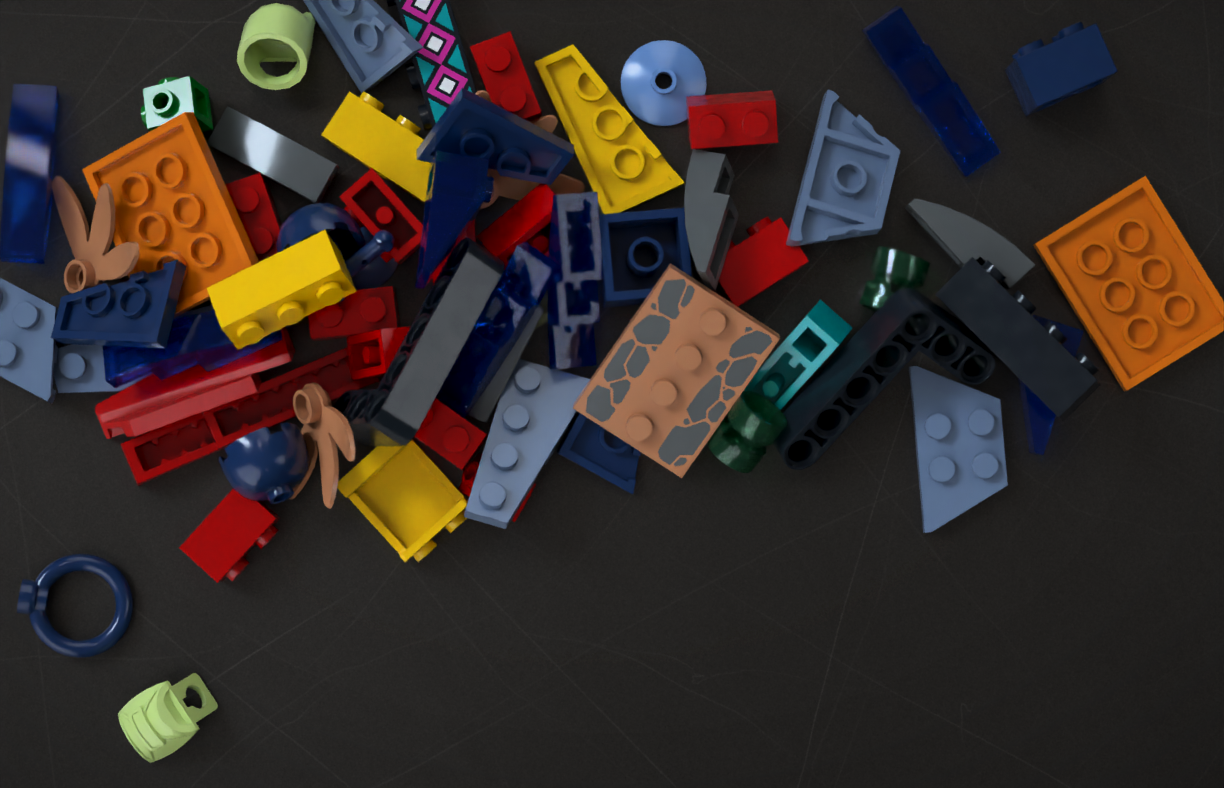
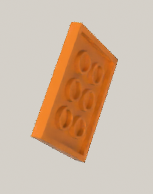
[82,112,259,318]
[1033,176,1224,391]

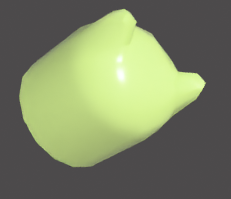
[237,3,315,90]

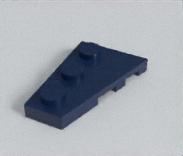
[416,88,574,185]
[51,260,187,348]
[556,412,641,494]

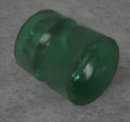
[858,246,931,312]
[707,390,787,473]

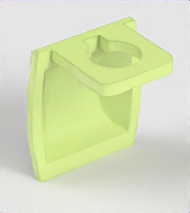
[118,673,218,763]

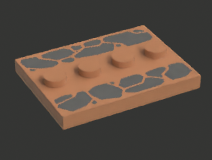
[573,263,780,478]

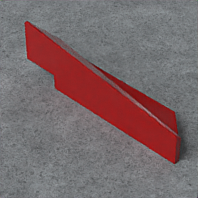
[95,326,296,439]

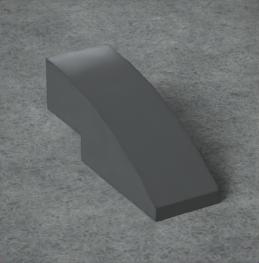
[207,106,339,204]
[684,149,739,292]
[905,198,1035,290]

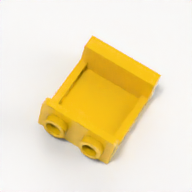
[337,439,468,563]

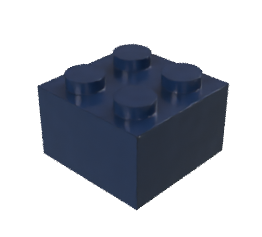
[1005,22,1118,117]
[596,208,692,308]

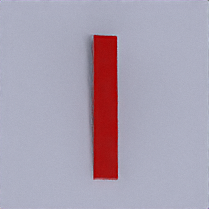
[120,347,379,486]

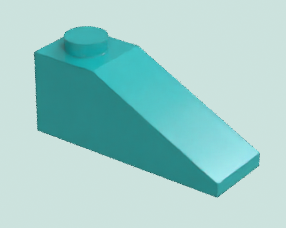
[732,299,853,432]

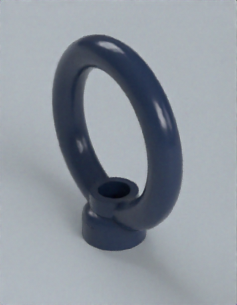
[17,554,133,658]

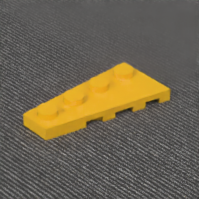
[534,44,685,214]

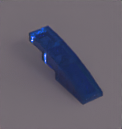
[862,6,1001,177]
[0,84,59,264]
[548,192,604,369]
[436,242,560,417]
[103,310,283,388]

